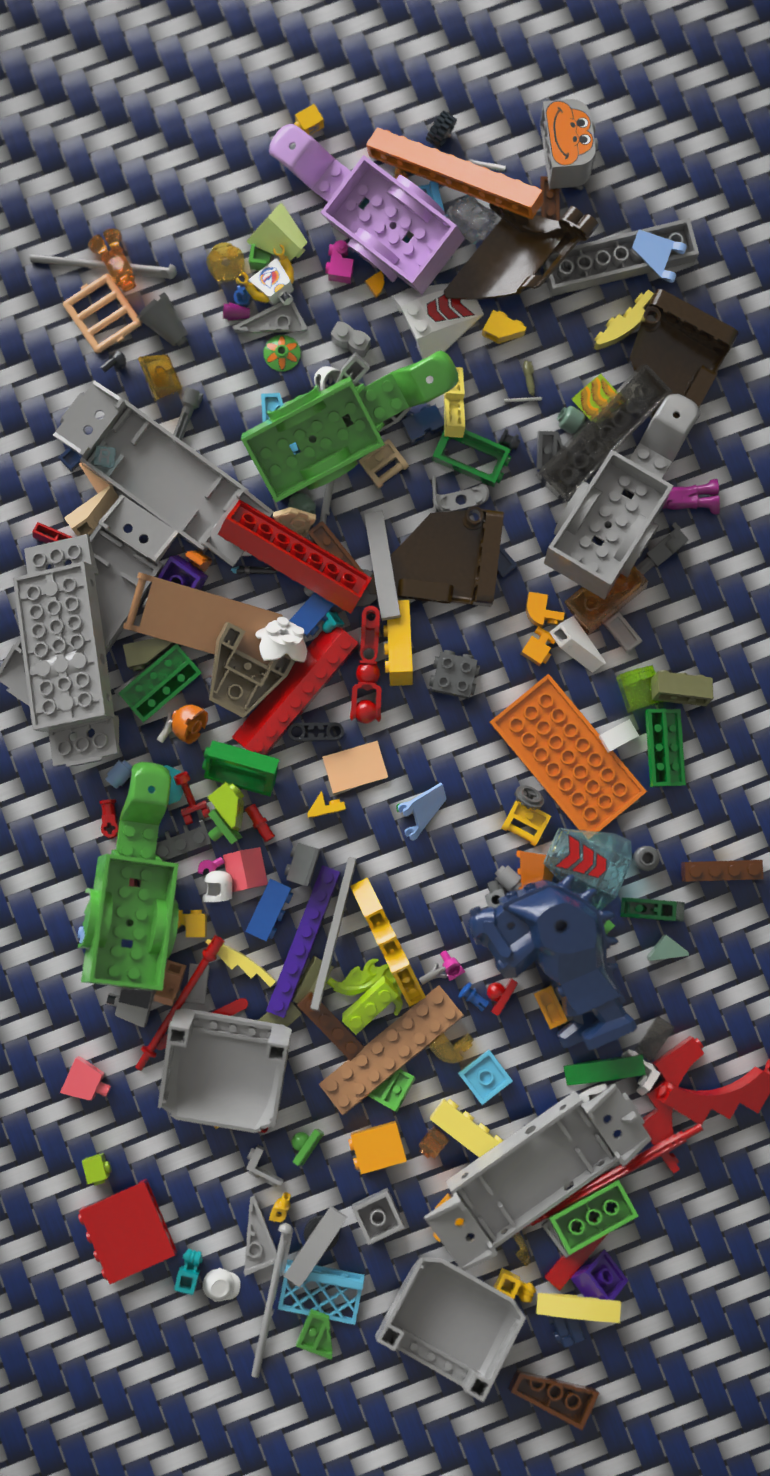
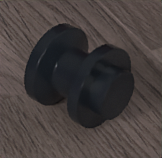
[498,429,521,452]

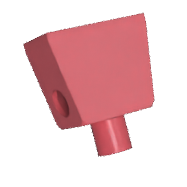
[60,1056,111,1100]

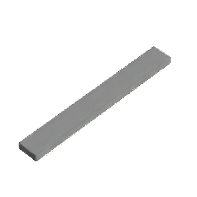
[311,857,357,1012]

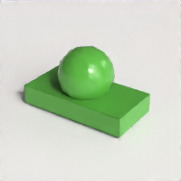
[292,1129,324,1166]

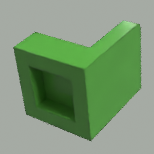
[249,244,272,271]

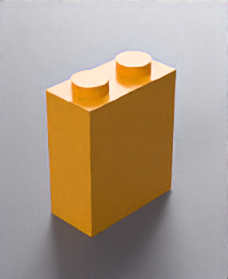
[348,1121,407,1174]

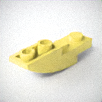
[594,290,654,350]

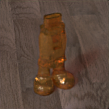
[88,228,136,292]

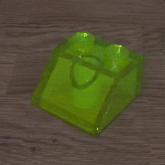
[616,665,664,713]

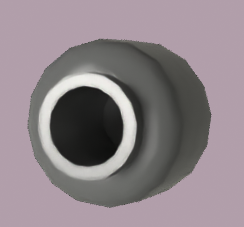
[633,846,660,871]

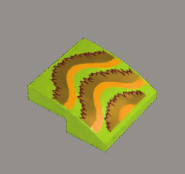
[572,374,626,427]

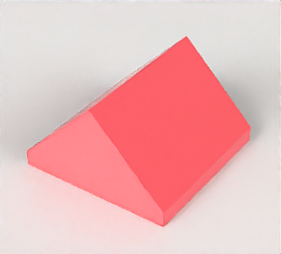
[223,847,268,893]

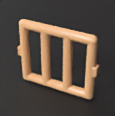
[63,274,142,353]

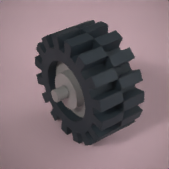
[426,111,457,149]

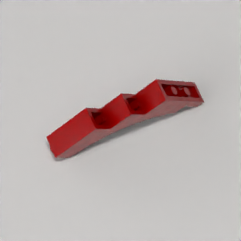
[642,1036,704,1174]
[657,1059,770,1126]

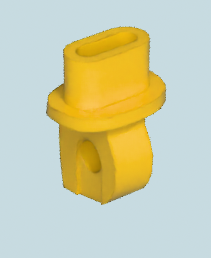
[269,1192,291,1223]

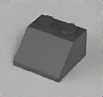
[284,843,321,887]

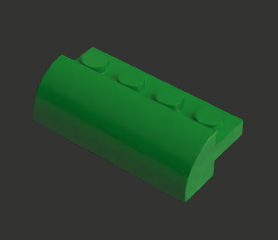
[118,644,202,723]
[645,709,686,787]

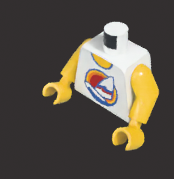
[236,244,294,306]

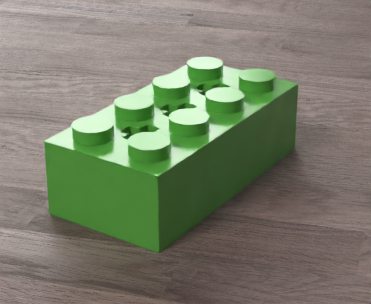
[548,1180,638,1255]

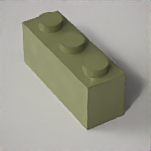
[651,670,714,706]

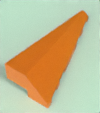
[517,851,558,890]

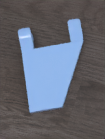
[632,230,687,283]
[398,783,446,840]

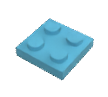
[458,1049,513,1105]

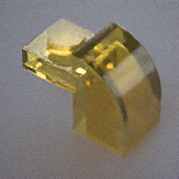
[428,1033,474,1063]

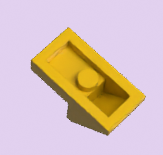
[307,791,346,818]

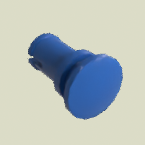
[458,982,489,1012]

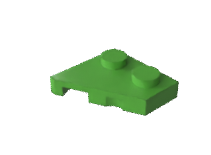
[368,1069,416,1112]

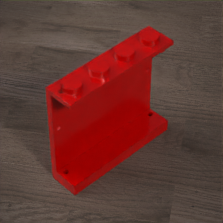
[78,1179,177,1285]

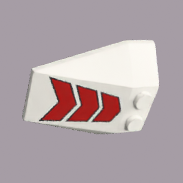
[392,283,484,359]

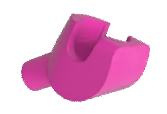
[198,857,225,874]
[440,950,465,981]

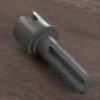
[173,387,204,441]

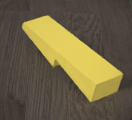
[444,367,465,438]

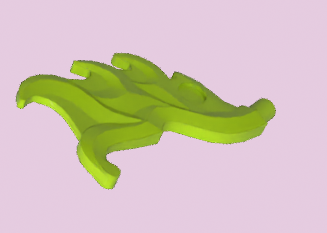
[327,958,403,1016]

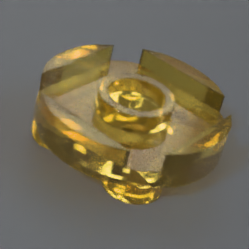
[207,242,245,281]

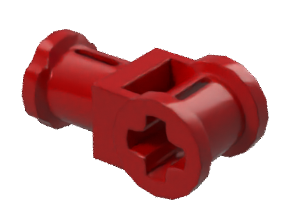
[99,799,119,839]

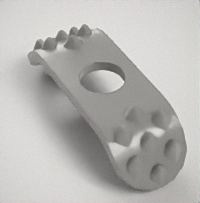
[433,484,489,512]

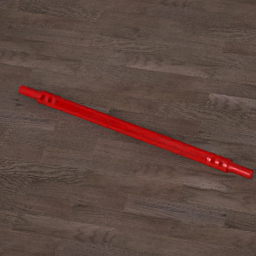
[523,1123,703,1229]

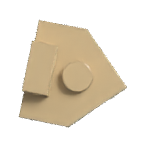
[273,507,316,538]

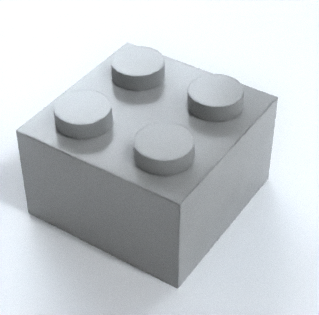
[352,1187,404,1245]

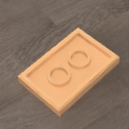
[322,741,388,794]

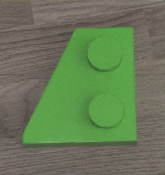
[296,1309,333,1360]

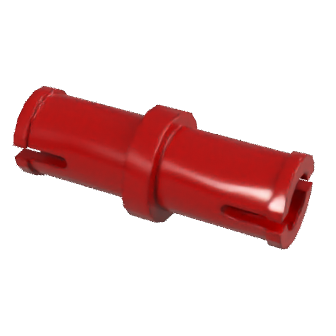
[245,804,275,843]

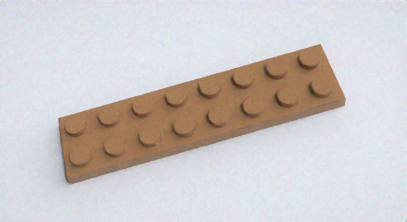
[319,985,464,1116]

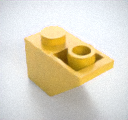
[482,310,527,344]

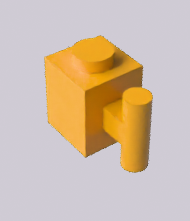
[520,626,555,666]

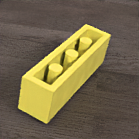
[430,1099,504,1157]

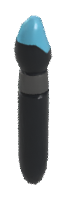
[231,566,278,575]

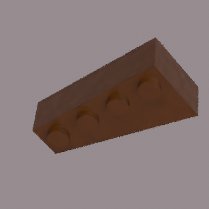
[508,1370,599,1430]

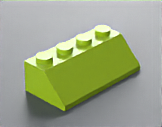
[207,783,245,831]

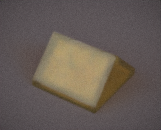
[138,355,182,400]

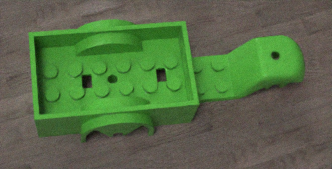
[241,350,458,503]
[78,762,179,991]

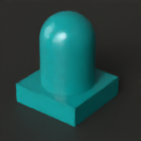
[322,612,345,633]

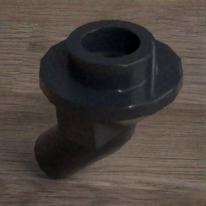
[100,351,126,373]

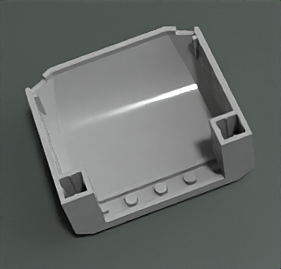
[158,1009,292,1133]
[375,1258,526,1402]

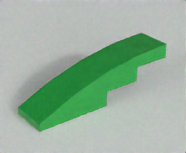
[563,1054,646,1086]

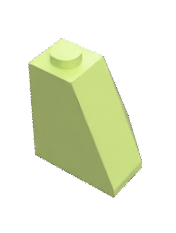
[246,203,307,261]

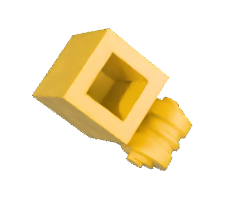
[178,910,207,938]
[494,1268,537,1303]

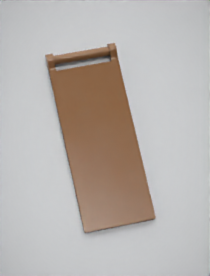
[123,572,283,665]

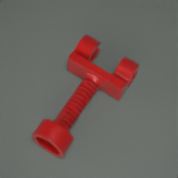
[173,771,210,825]

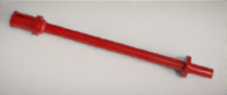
[135,935,225,1071]

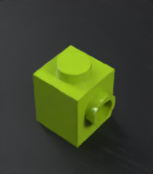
[82,1153,111,1186]

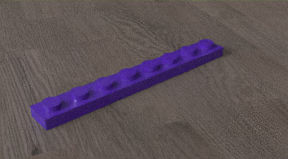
[266,865,341,1018]

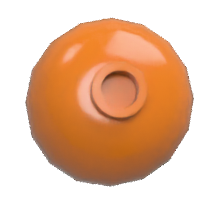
[172,705,208,744]

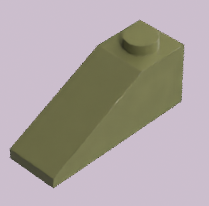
[123,638,176,671]

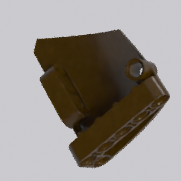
[629,289,739,418]
[366,506,504,607]

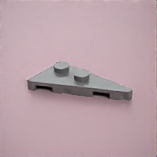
[232,301,308,333]
[244,1195,277,1276]

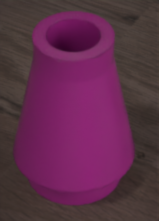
[223,302,250,321]

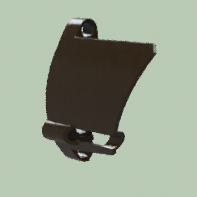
[443,203,599,300]

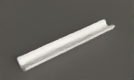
[469,159,506,172]
[504,397,542,402]

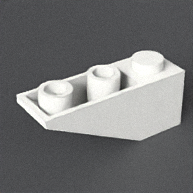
[549,616,606,673]

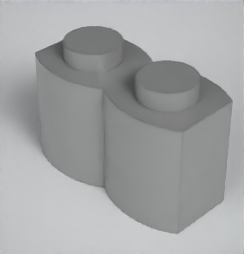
[331,322,371,357]

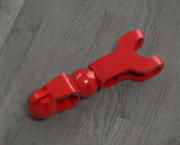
[350,606,382,724]

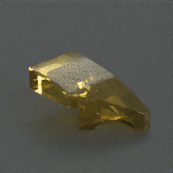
[512,1232,530,1267]

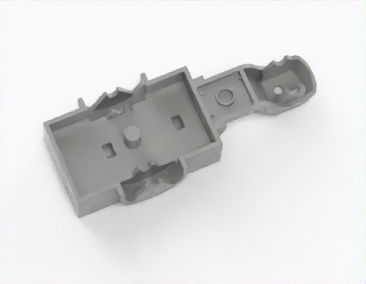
[544,394,701,600]

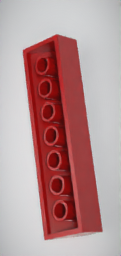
[217,500,372,613]
[232,627,359,755]

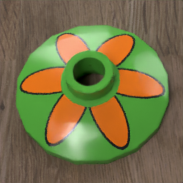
[264,335,301,372]

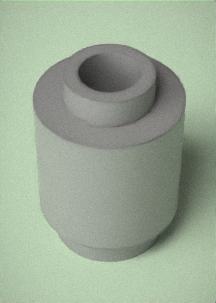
[495,865,521,892]

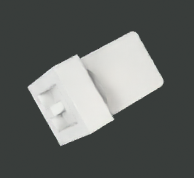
[621,1049,660,1096]

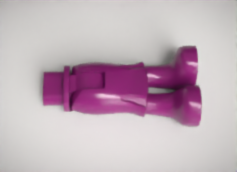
[662,479,720,514]

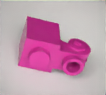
[325,240,354,284]

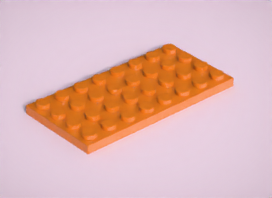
[489,674,647,841]

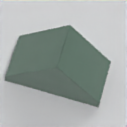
[647,935,689,961]

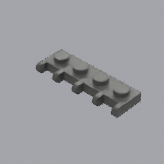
[155,818,212,862]

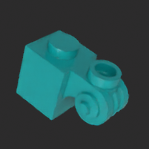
[174,1248,203,1295]

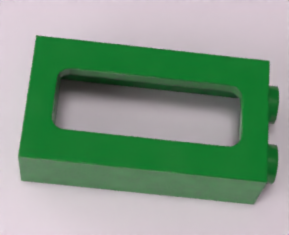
[432,430,512,487]
[202,740,280,797]

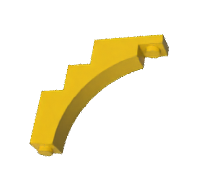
[350,878,426,1007]

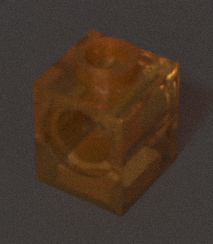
[419,1125,449,1159]

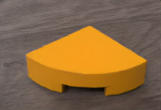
[365,271,384,298]

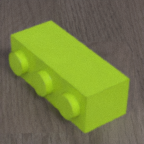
[342,975,399,1035]

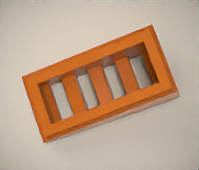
[185,550,212,572]

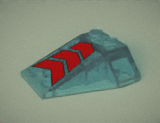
[543,828,632,911]

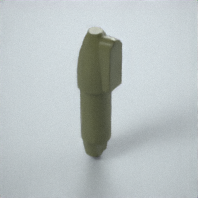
[523,361,535,396]

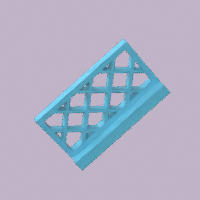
[278,1260,364,1325]

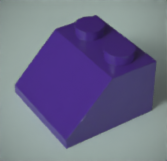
[158,555,209,590]
[571,1249,628,1300]

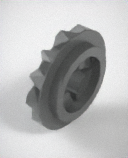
[514,785,544,810]

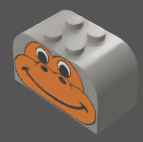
[540,99,598,189]

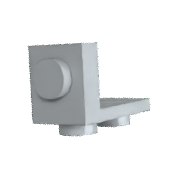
[246,1145,284,1187]

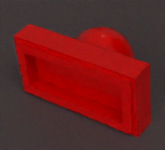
[487,978,518,1016]

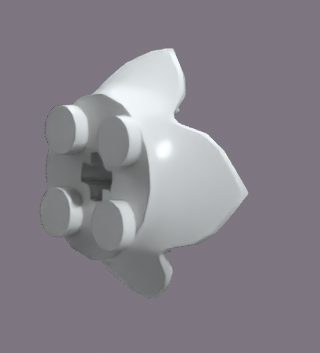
[256,617,307,662]

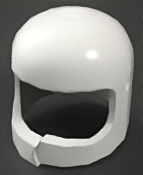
[314,366,341,391]
[203,871,232,902]

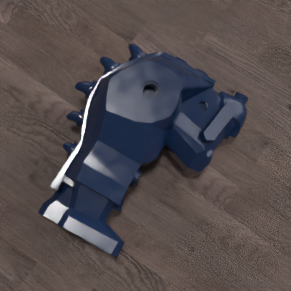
[469,875,637,1050]

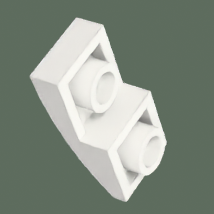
[598,719,639,753]
[578,1083,607,1104]

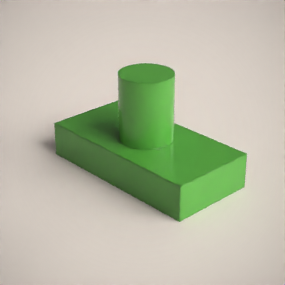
[208,809,243,844]

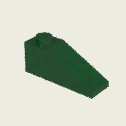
[620,897,685,922]

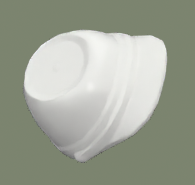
[203,1268,241,1302]

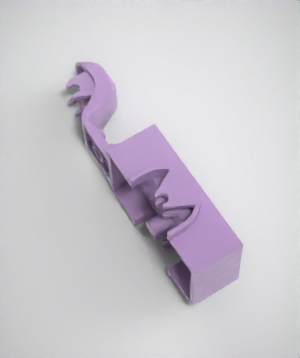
[269,124,465,295]

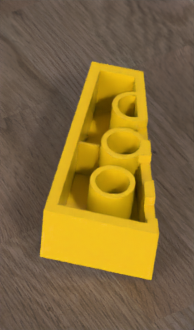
[383,600,413,686]

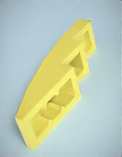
[205,939,277,987]
[536,1293,621,1323]

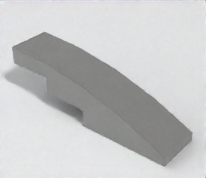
[284,1206,347,1288]

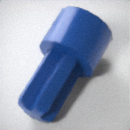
[234,285,251,307]

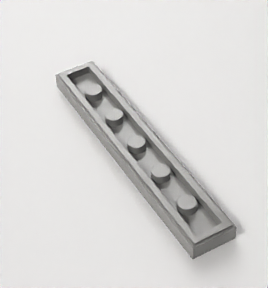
[364,510,401,621]

